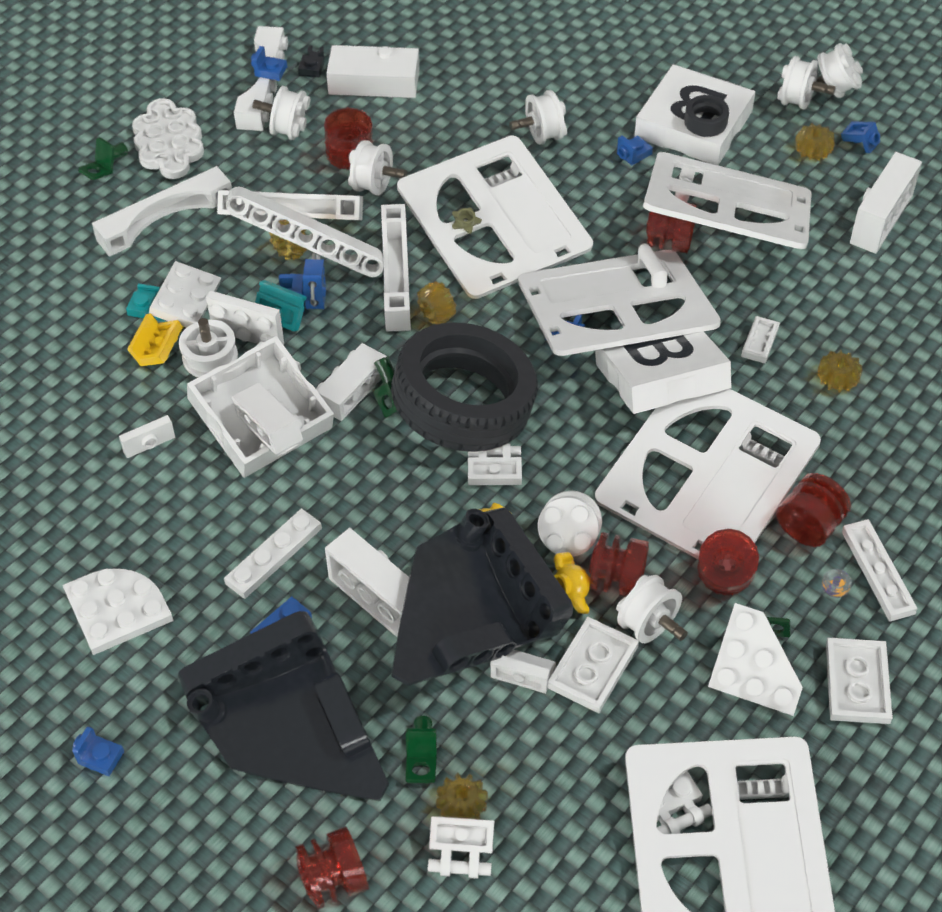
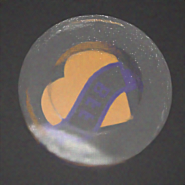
[822,569,852,598]

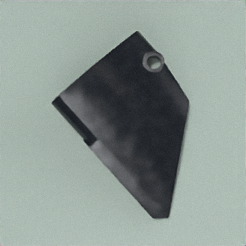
[391,507,573,686]
[178,611,389,801]

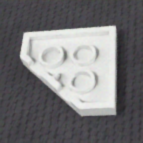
[708,603,803,716]

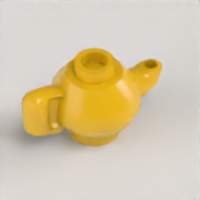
[554,552,591,614]

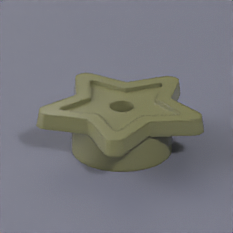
[452,208,482,234]

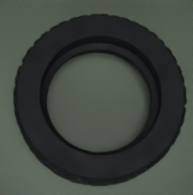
[391,322,538,452]

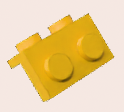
[128,314,183,366]

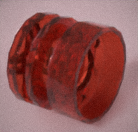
[324,108,373,170]
[646,202,697,254]
[776,473,851,547]
[697,528,759,596]
[589,532,650,597]
[295,826,369,910]

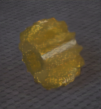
[795,123,835,161]
[269,219,307,261]
[417,281,457,324]
[817,349,863,393]
[436,772,488,820]

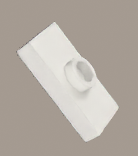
[741,316,780,364]
[119,415,175,458]

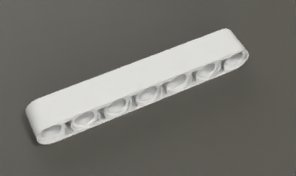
[226,187,383,277]

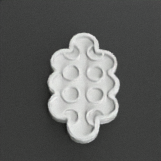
[132,98,204,179]

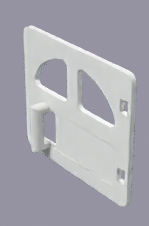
[397,136,593,299]
[643,152,811,249]
[518,243,720,356]
[595,389,820,574]
[625,737,835,912]

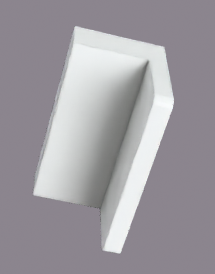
[491,650,556,694]

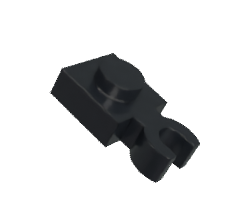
[298,46,324,78]

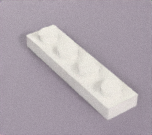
[224,508,322,599]
[842,519,918,622]

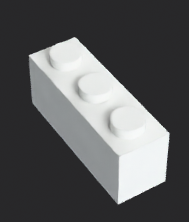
[316,343,387,421]
[232,382,303,455]

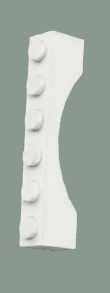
[234,26,288,131]
[92,166,232,257]
[217,190,363,220]
[381,204,411,331]

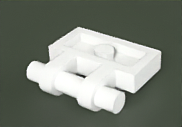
[468,443,522,485]
[657,771,713,834]
[428,817,494,878]

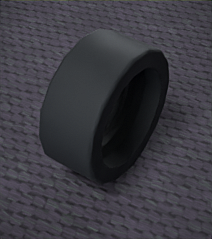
[684,95,729,137]

